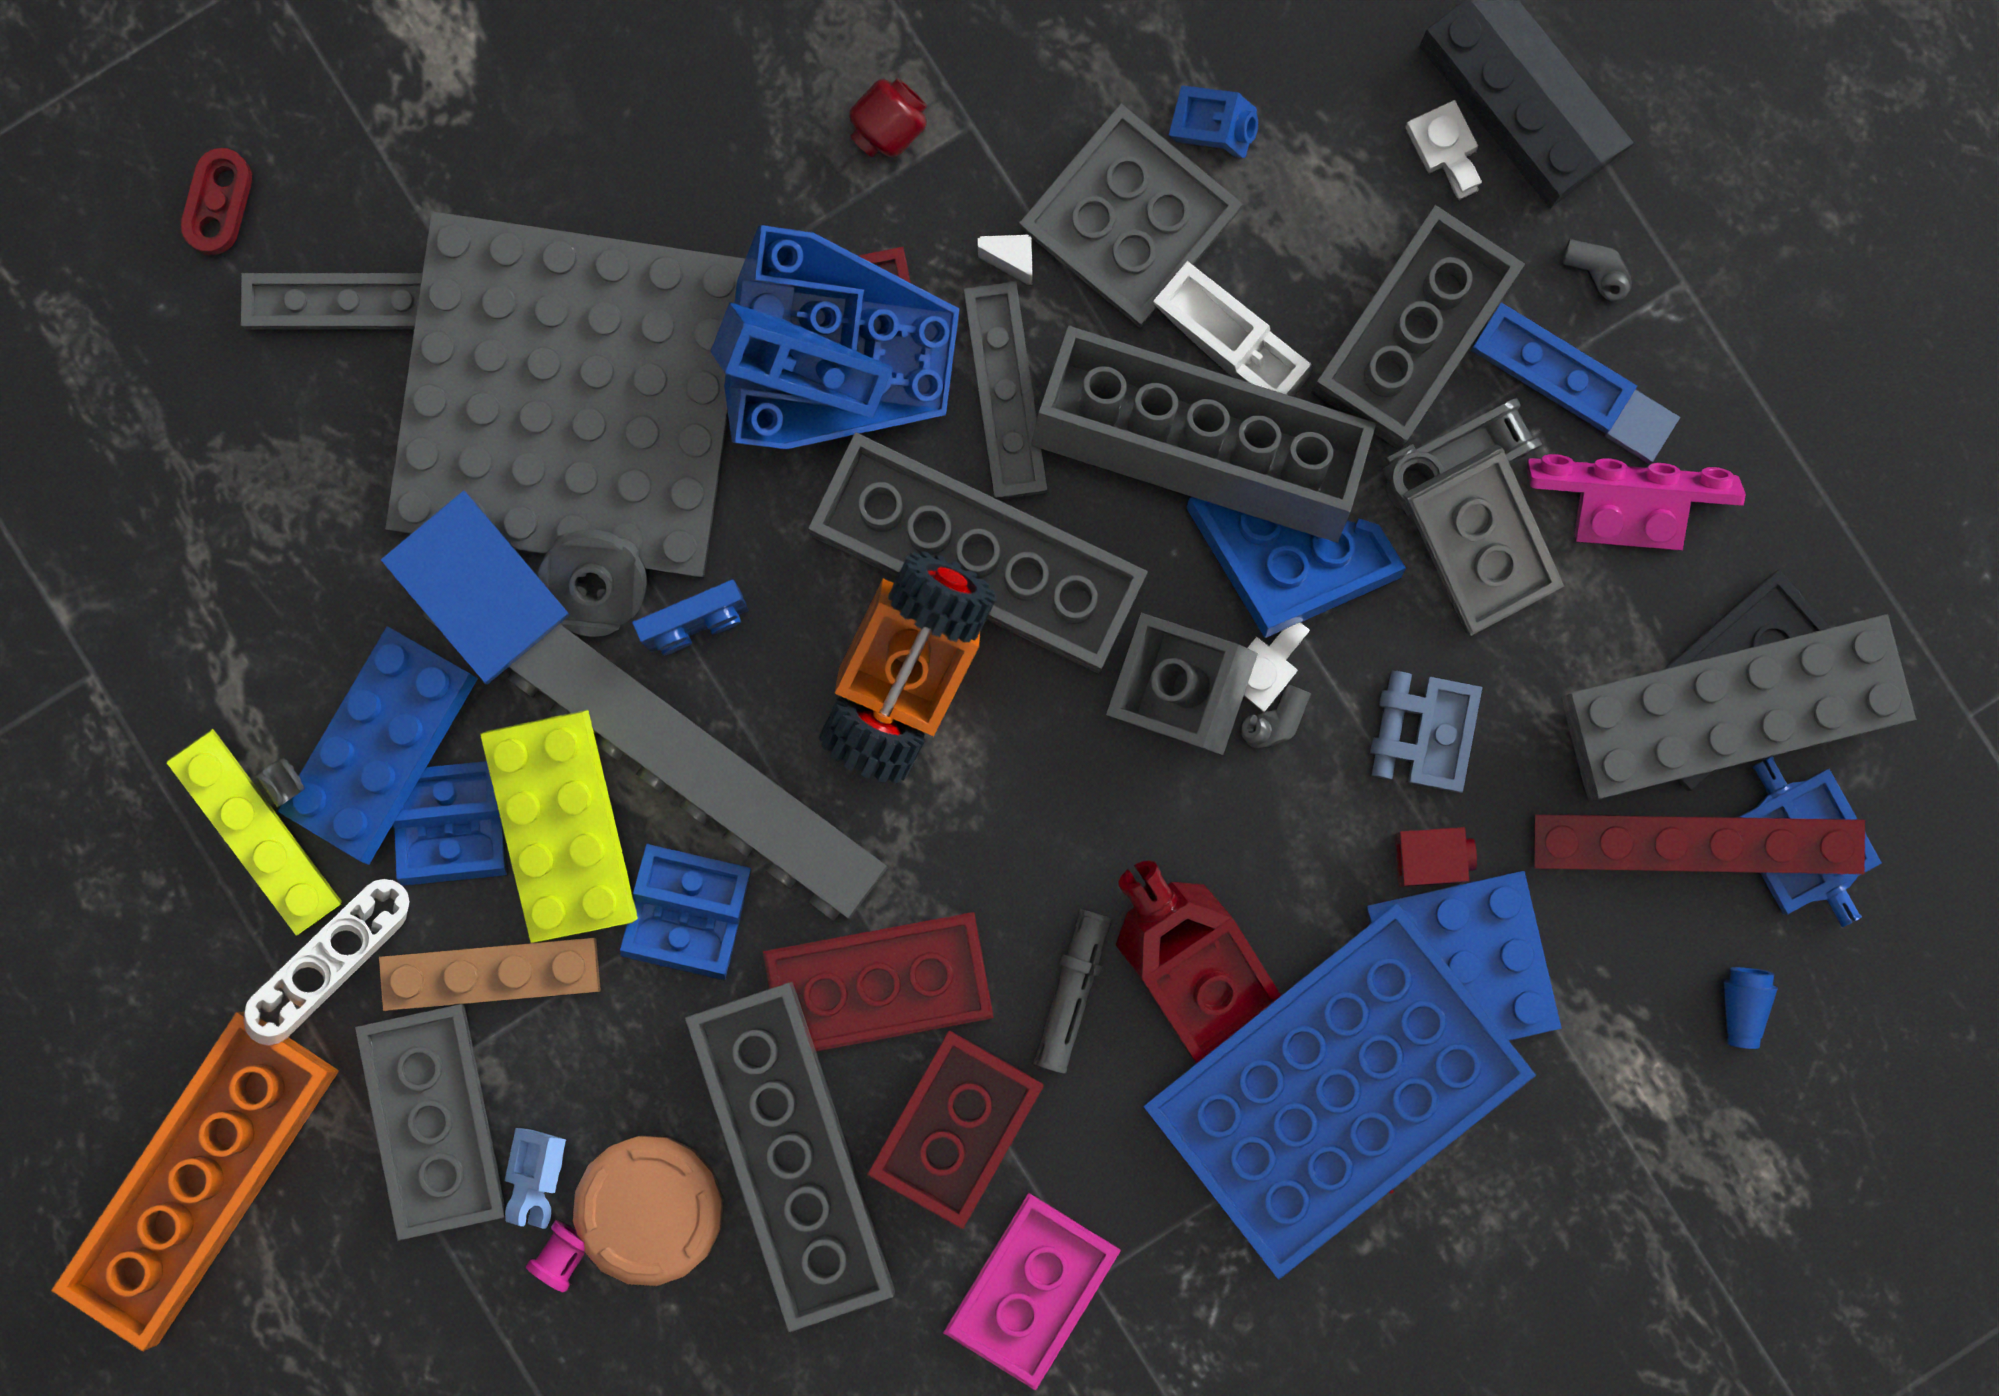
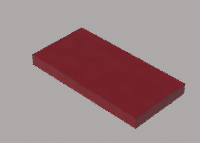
[763,912,994,1051]

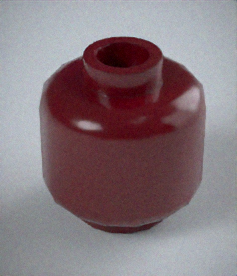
[849,78,928,158]

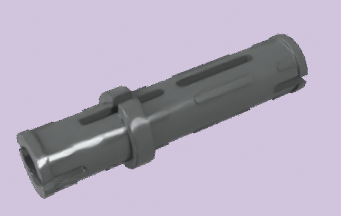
[1033,909,1113,1074]

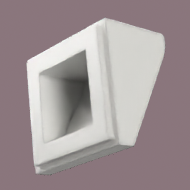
[978,235,1032,285]

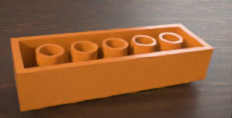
[51,1012,339,1351]

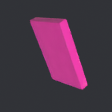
[943,1192,1121,1391]

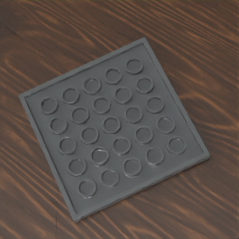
[385,211,745,577]

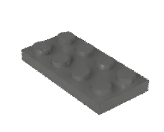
[355,1004,506,1240]

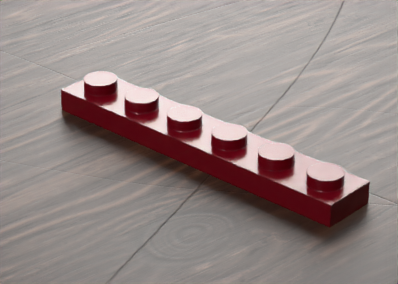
[1534,814,1865,874]

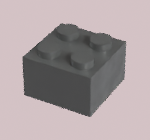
[1106,613,1258,755]

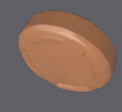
[573,1135,724,1286]

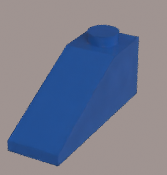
[710,302,893,418]

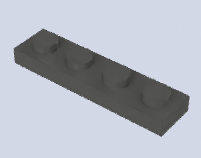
[241,273,423,329]
[964,281,1047,500]

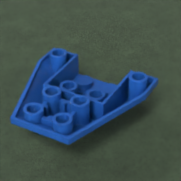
[724,225,959,449]

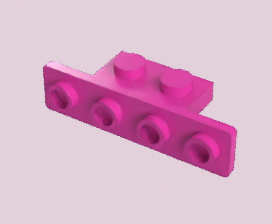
[1526,454,1746,550]

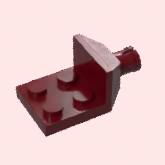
[1115,860,1281,1063]

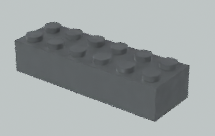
[1031,325,1376,543]
[808,432,1148,674]
[1561,614,1916,802]
[685,982,895,1332]

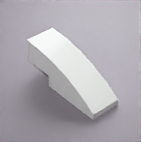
[1153,261,1312,397]

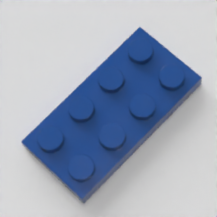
[278,626,478,865]

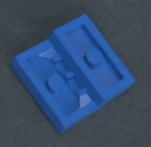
[393,761,507,886]
[620,844,751,981]

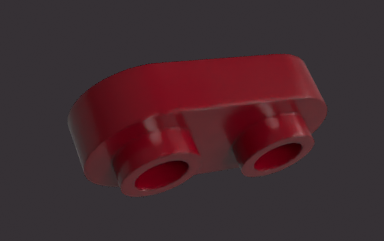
[181,148,252,255]

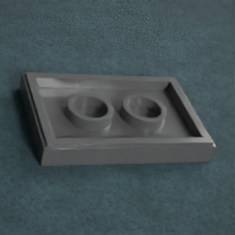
[1402,444,1564,636]

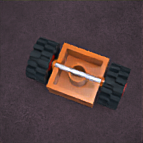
[819,552,996,783]

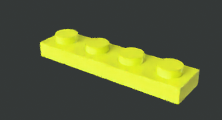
[166,729,342,936]

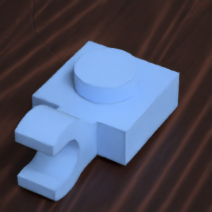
[505,1128,566,1229]

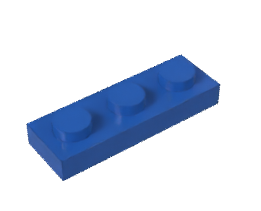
[1471,302,1637,434]

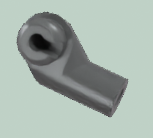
[1563,238,1632,302]
[1240,684,1311,749]

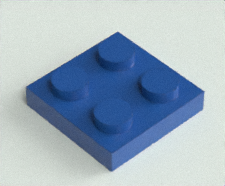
[633,579,749,656]

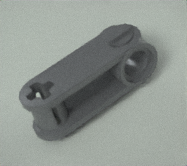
[1382,398,1542,517]

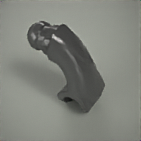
[250,758,305,808]

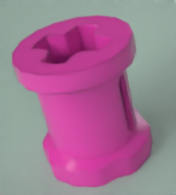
[526,1220,585,1292]

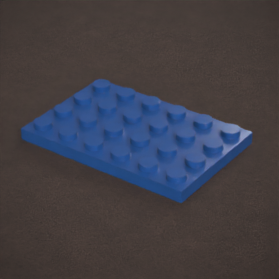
[1143,903,1536,1280]

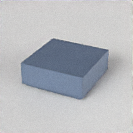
[1604,389,1680,464]

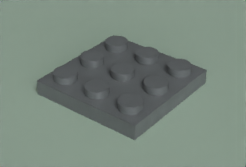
[1019,104,1243,328]

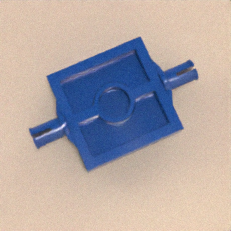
[1738,756,1882,928]

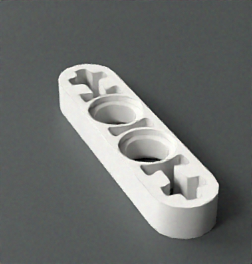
[244,879,409,1045]

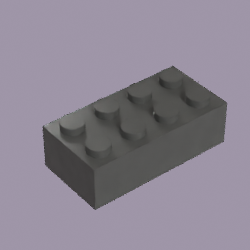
[1312,205,1525,451]

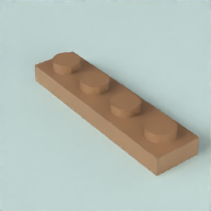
[379,938,601,1011]

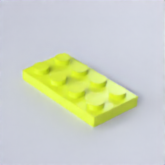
[480,710,638,943]

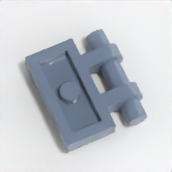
[1370,671,1482,793]

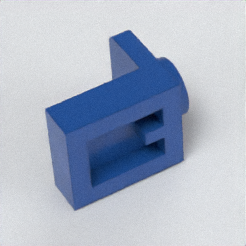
[1169,85,1258,158]

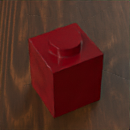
[1394,827,1477,887]

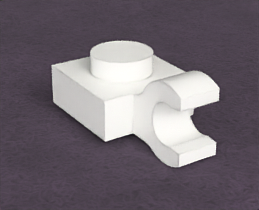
[1406,100,1482,200]
[1244,623,1310,712]

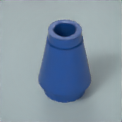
[1724,967,1778,1049]

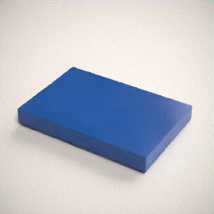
[381,490,570,685]

